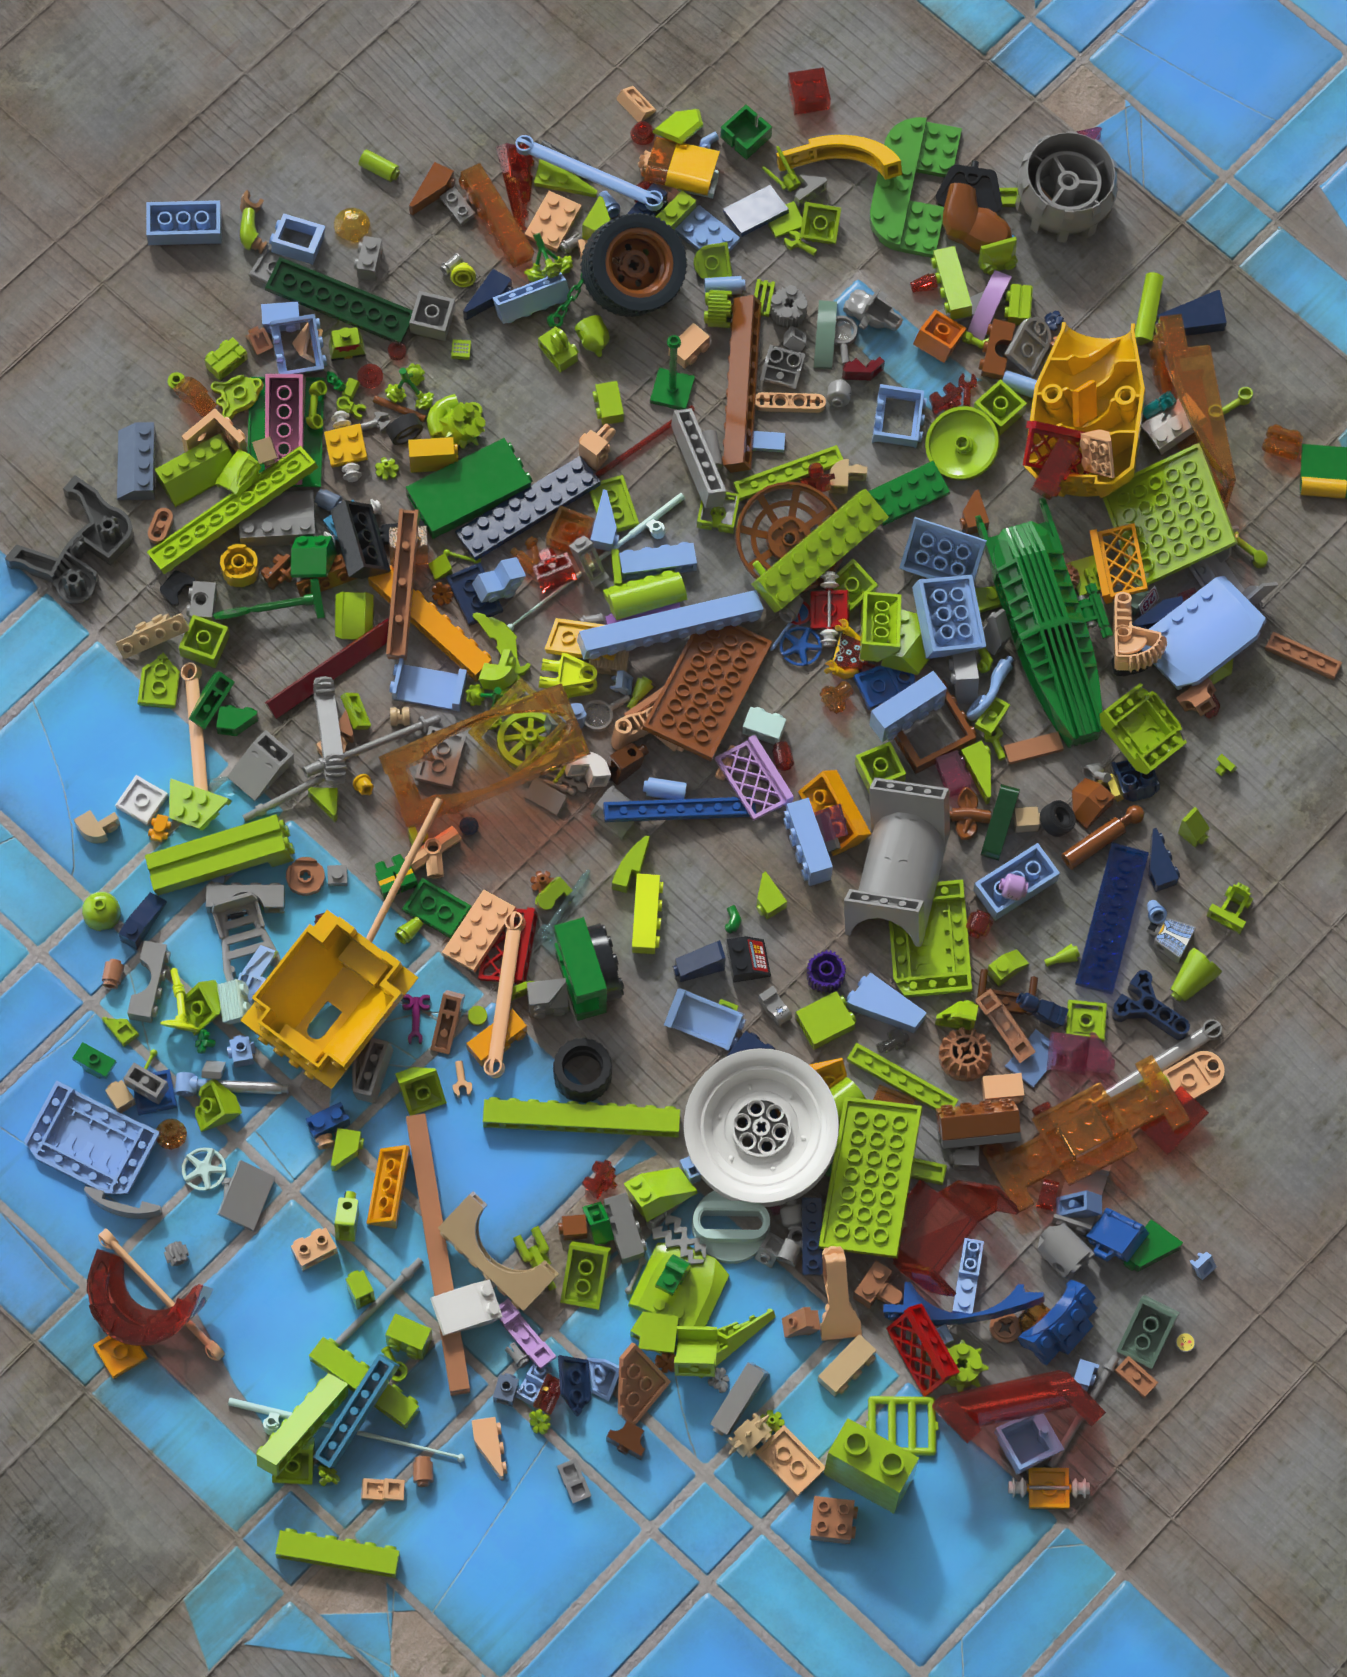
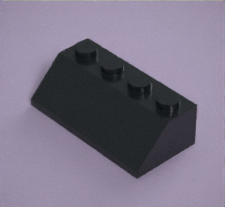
[330,500,391,579]

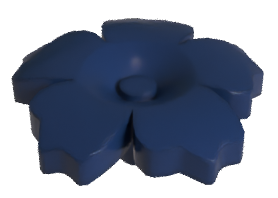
[1044,310,1064,332]

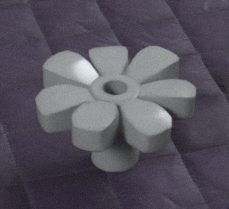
[708,1367,730,1393]

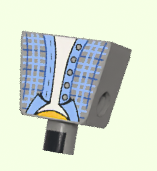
[1146,918,1196,964]

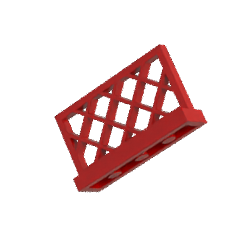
[1023,421,1090,475]
[478,907,538,985]
[886,1303,960,1397]

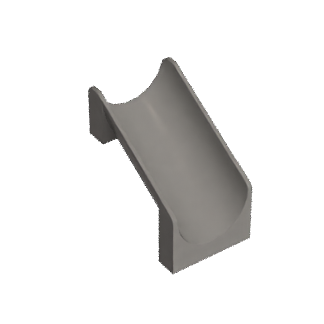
[844,778,950,947]

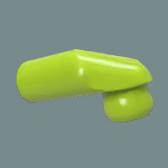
[977,648,993,673]

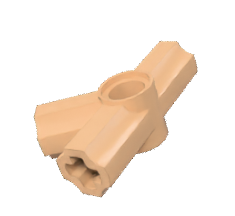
[405,826,462,879]

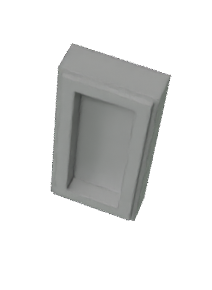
[201,1060,226,1079]

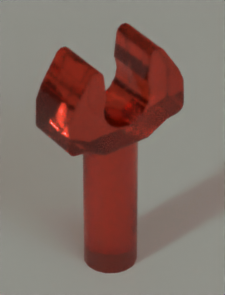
[958,373,977,407]

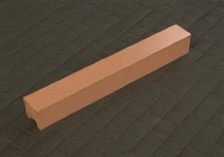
[386,509,420,660]

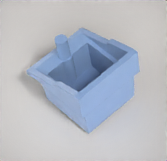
[994,1408,1064,1474]

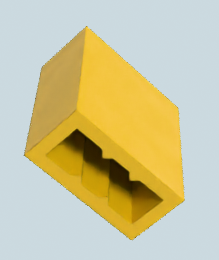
[408,437,458,473]

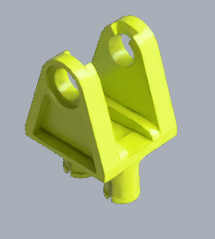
[539,653,597,699]

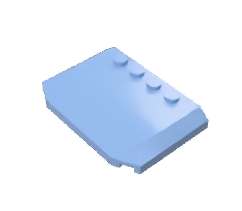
[1140,576,1266,690]
[24,1080,161,1194]

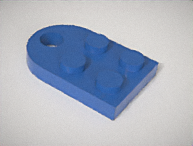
[853,665,915,710]

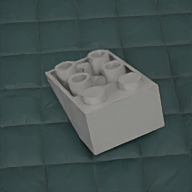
[227,730,294,801]

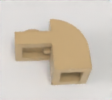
[828,459,867,494]
[74,810,120,843]

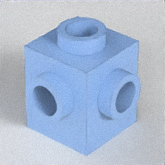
[227,1035,256,1068]

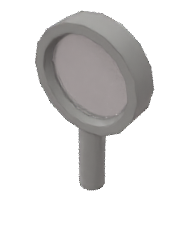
[834,315,857,365]
[583,694,630,732]

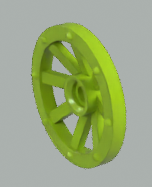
[497,711,562,771]

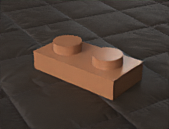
[1114,1356,1158,1398]

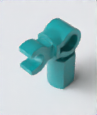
[1143,391,1177,419]

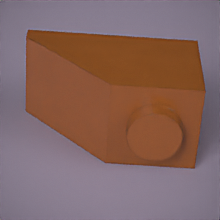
[959,489,990,535]

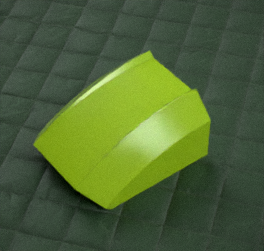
[335,592,374,639]

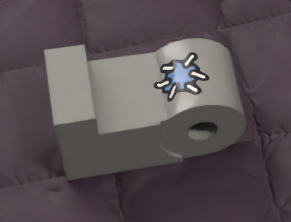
[758,986,792,1026]

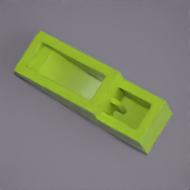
[612,836,650,893]

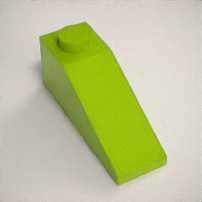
[960,740,991,804]

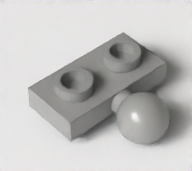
[440,186,480,226]

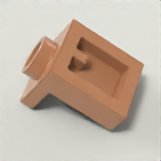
[245,326,274,355]

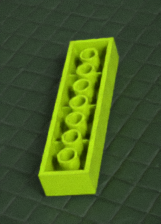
[751,488,889,613]

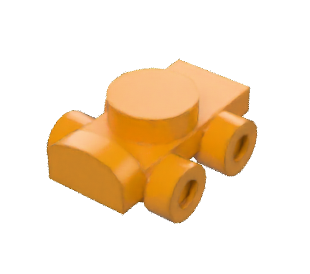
[148,814,172,842]

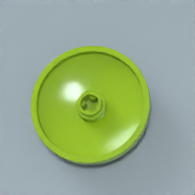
[925,406,1000,480]

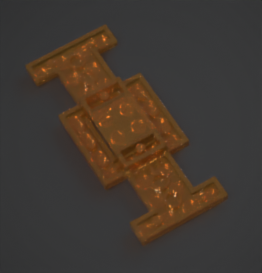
[980,1055,1190,1214]

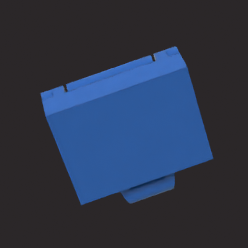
[1087,1208,1149,1262]

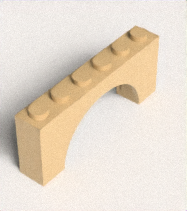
[438,1191,559,1311]

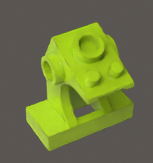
[1206,882,1254,934]

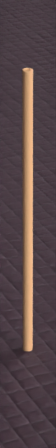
[366,797,443,942]

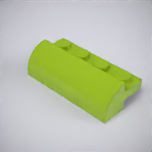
[603,570,688,620]

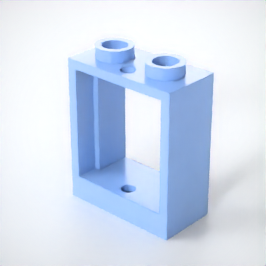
[269,214,325,265]

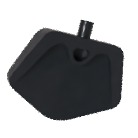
[936,160,1002,213]

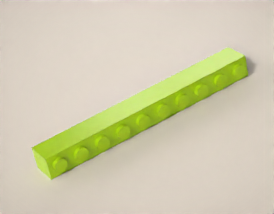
[483,1097,680,1137]

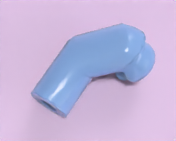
[699,132,719,149]

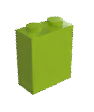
[795,991,856,1050]

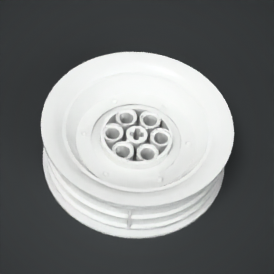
[684,1048,839,1207]

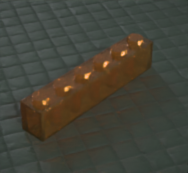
[459,163,534,268]

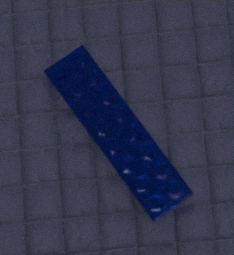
[1075,843,1149,995]

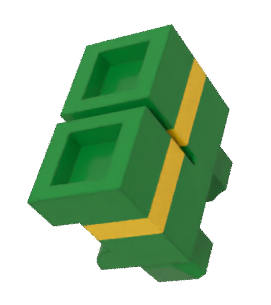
[375,854,418,900]

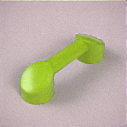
[306,380,327,430]
[1208,387,1253,422]
[1234,531,1268,568]

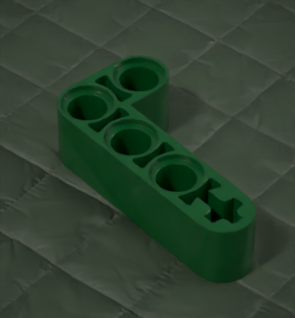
[980,784,1020,861]

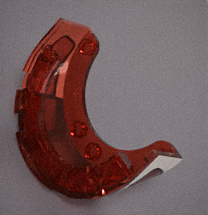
[86,1249,213,1346]

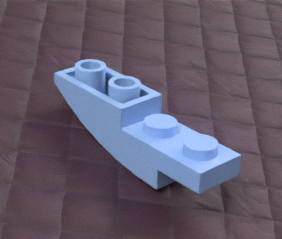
[952,1238,984,1314]

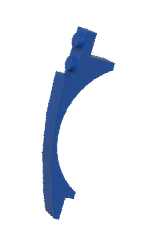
[883,1282,1045,1326]

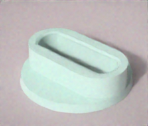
[692,1191,770,1264]

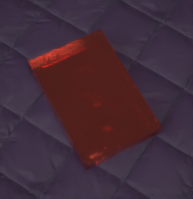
[1140,1085,1209,1155]

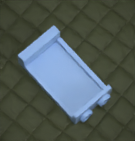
[664,988,746,1051]

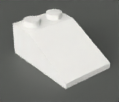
[430,1279,503,1336]

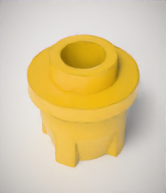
[353,774,374,795]

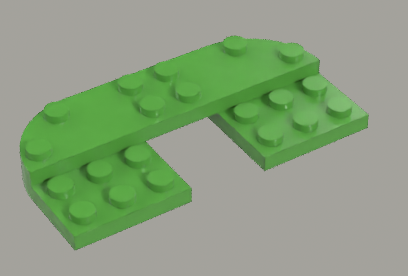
[870,117,962,258]

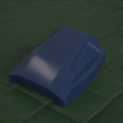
[1111,760,1160,802]

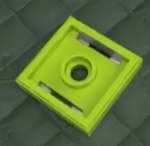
[1065,1000,1107,1042]

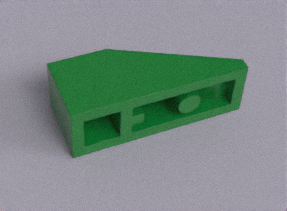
[189,671,235,730]

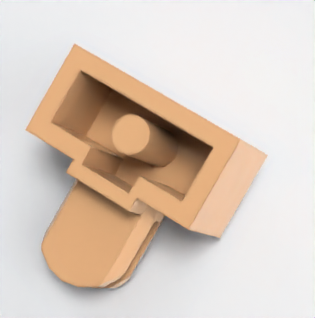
[579,424,616,471]

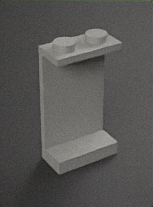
[1052,1153,1111,1235]

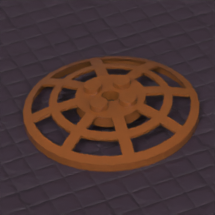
[735,482,844,593]

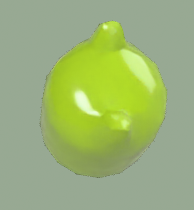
[575,315,610,357]

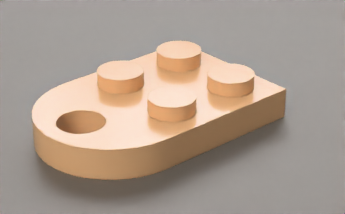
[1162,1051,1224,1107]

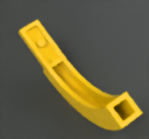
[776,135,902,180]

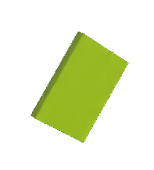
[589,475,639,532]

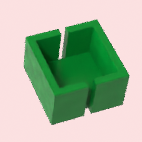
[720,105,772,160]

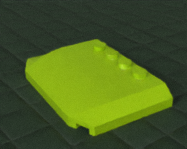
[889,879,973,998]

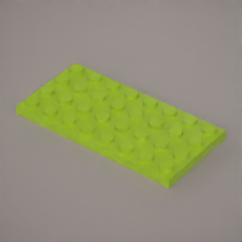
[819,1097,923,1258]

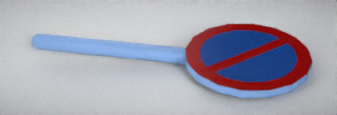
[770,601,811,651]

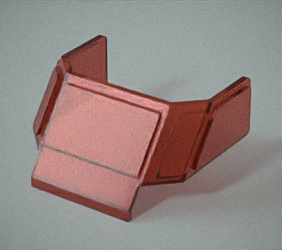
[893,1180,1020,1297]

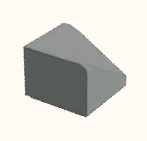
[784,326,806,352]

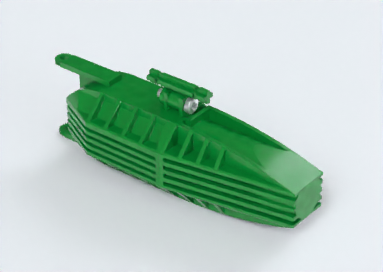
[975,497,1113,748]

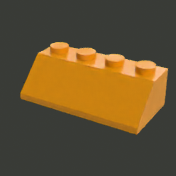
[798,770,872,856]

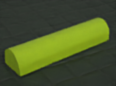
[1135,272,1164,346]

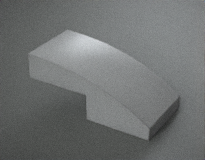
[557,1458,591,1503]

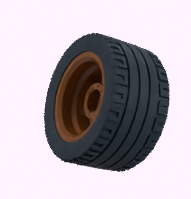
[580,213,687,317]

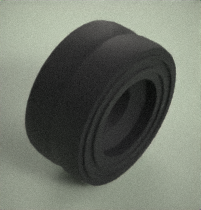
[1040,800,1076,837]

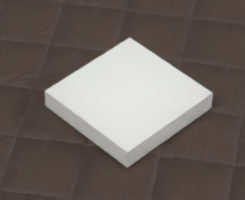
[115,775,169,826]

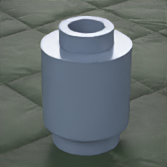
[314,489,343,512]

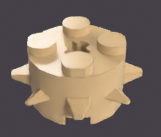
[727,1412,772,1458]

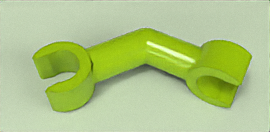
[961,331,989,349]

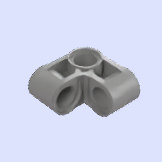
[777,1227,802,1267]

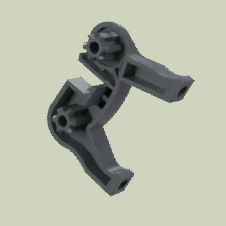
[5,475,134,604]

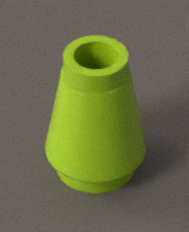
[395,917,423,944]

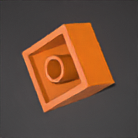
[913,309,967,363]

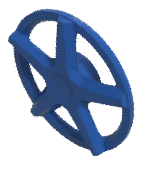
[780,626,822,666]

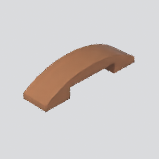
[975,988,1036,1063]

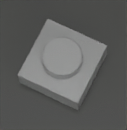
[327,865,348,886]

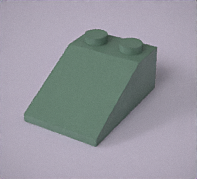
[1116,1295,1180,1369]

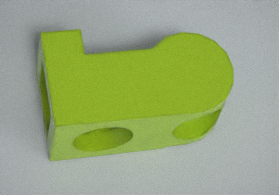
[535,877,573,910]

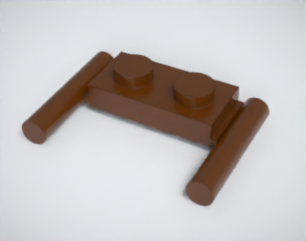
[976,969,1038,1015]

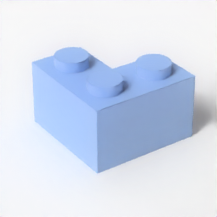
[472,557,526,603]

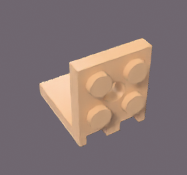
[181,409,247,453]

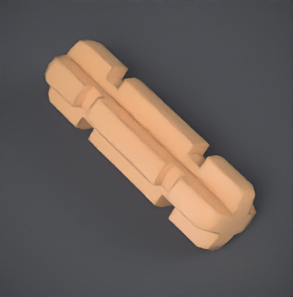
[715,745,736,781]

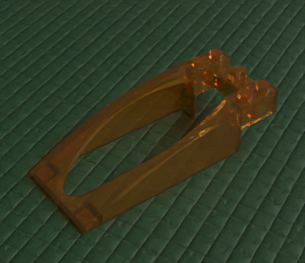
[1149,314,1236,511]
[379,684,591,828]

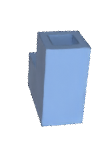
[680,1156,701,1184]

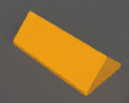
[366,1145,410,1229]

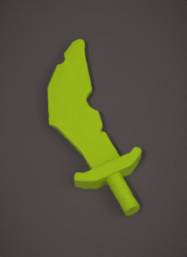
[473,612,530,694]

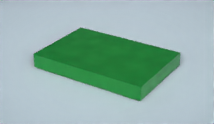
[402,878,472,939]

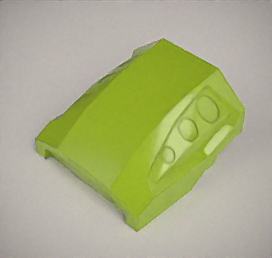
[215,449,261,497]

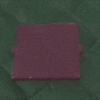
[814,804,848,843]

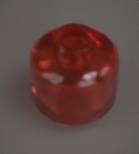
[966,909,993,939]

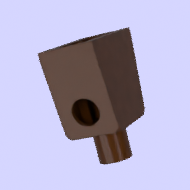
[607,743,649,785]

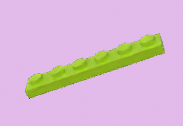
[733,445,843,501]
[847,1043,959,1111]

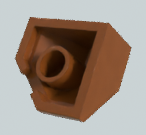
[1072,778,1115,829]

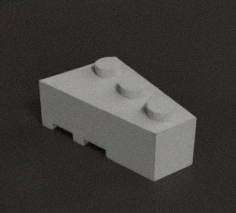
[604,1192,647,1264]

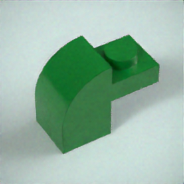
[655,1254,691,1296]

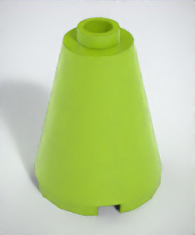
[1170,948,1222,1002]

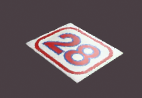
[1139,586,1159,615]

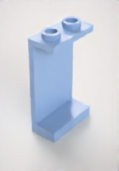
[389,658,467,712]

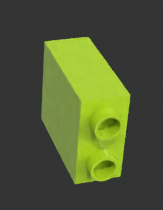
[824,1418,919,1514]

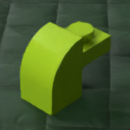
[479,649,517,690]

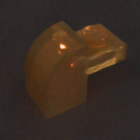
[173,376,217,417]

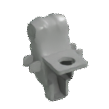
[843,288,903,331]

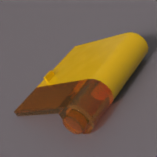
[641,137,720,196]

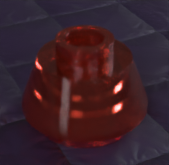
[630,121,655,145]

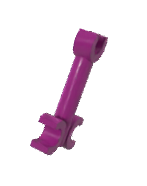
[402,994,430,1044]

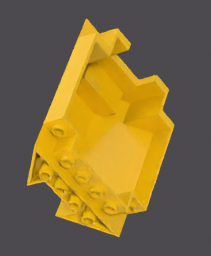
[240,910,419,1089]

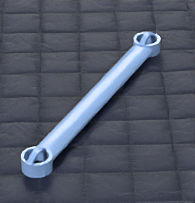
[515,135,663,211]

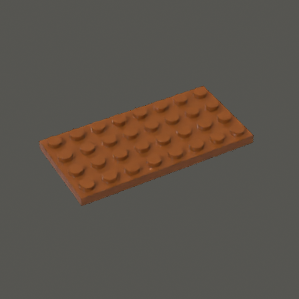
[642,625,772,761]

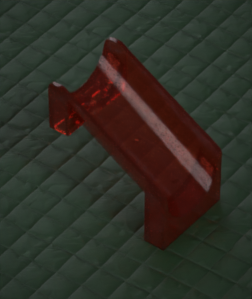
[932,1370,1106,1443]

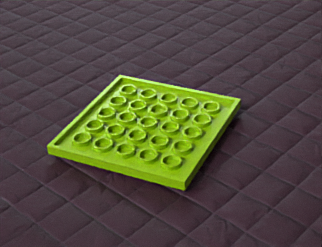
[1103,443,1238,586]

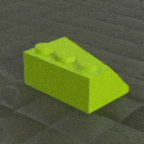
[881,609,930,675]

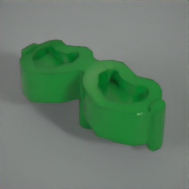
[326,371,346,392]

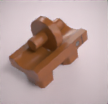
[261,553,293,590]

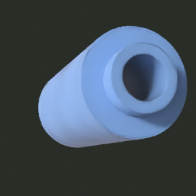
[704,276,746,295]
[1002,370,1037,398]
[643,777,687,800]

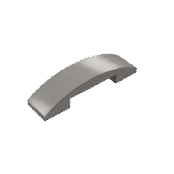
[84,1186,163,1219]

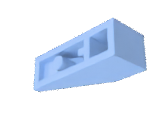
[590,490,619,552]

